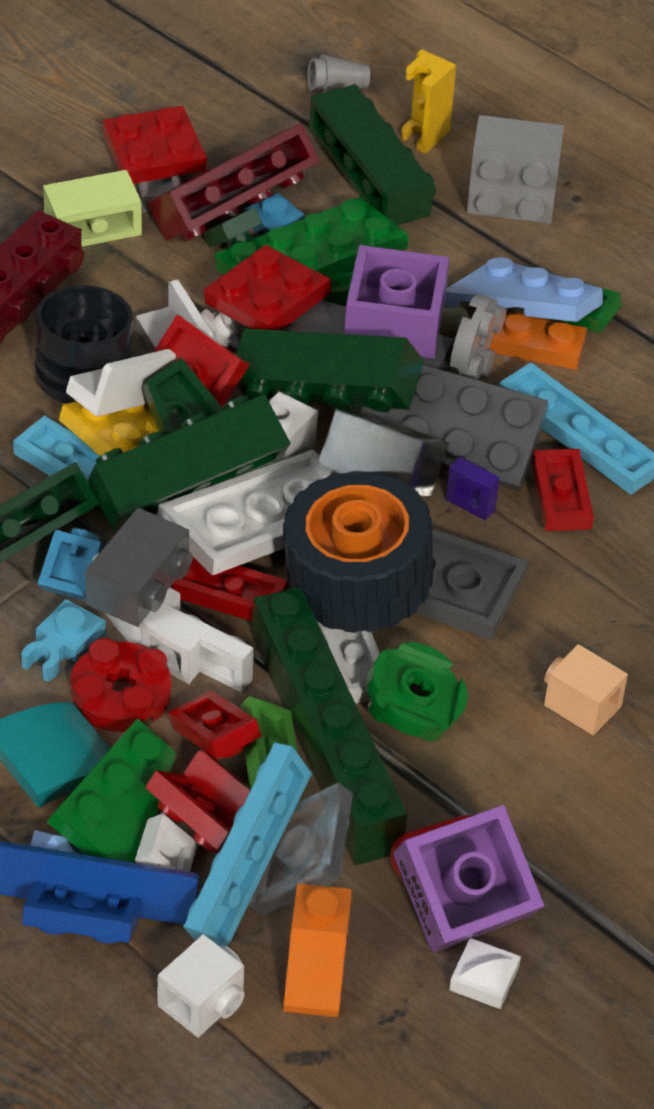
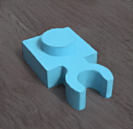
[21,599,106,682]

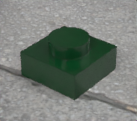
[202,207,263,248]

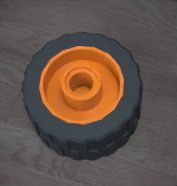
[283,470,433,633]

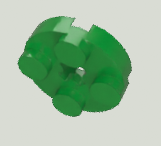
[366,642,468,742]

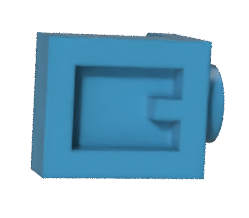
[37,528,104,601]

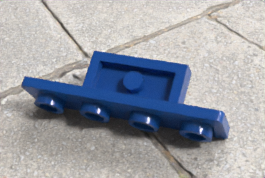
[0,841,199,943]

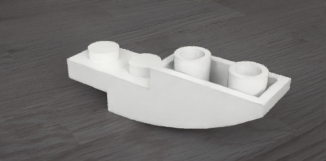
[92,553,254,693]

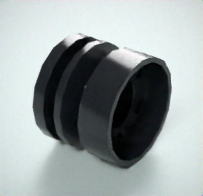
[35,285,133,404]

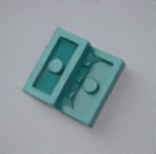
[0,702,111,808]

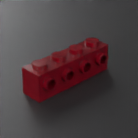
[146,123,320,242]
[0,210,84,345]

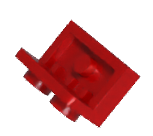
[145,751,251,854]

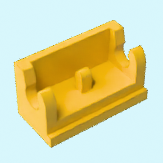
[401,49,456,154]

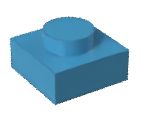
[245,192,305,236]

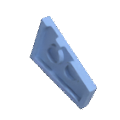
[444,257,603,322]

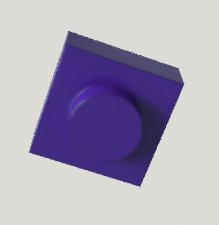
[446,457,500,521]

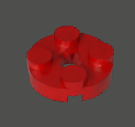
[70,638,172,732]

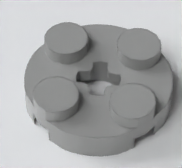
[450,294,506,380]

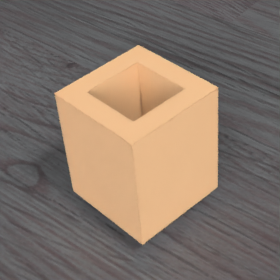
[544,644,628,736]

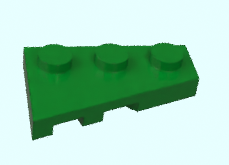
[47,719,176,863]

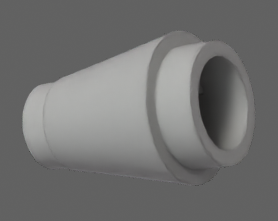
[307,54,370,94]

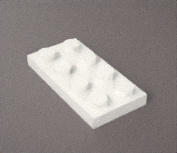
[157,450,338,576]

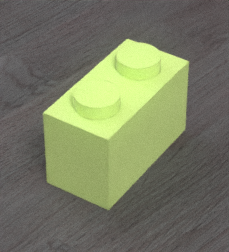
[43,170,142,247]

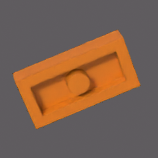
[490,312,587,370]

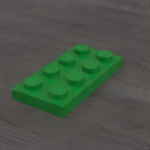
[214,197,408,277]

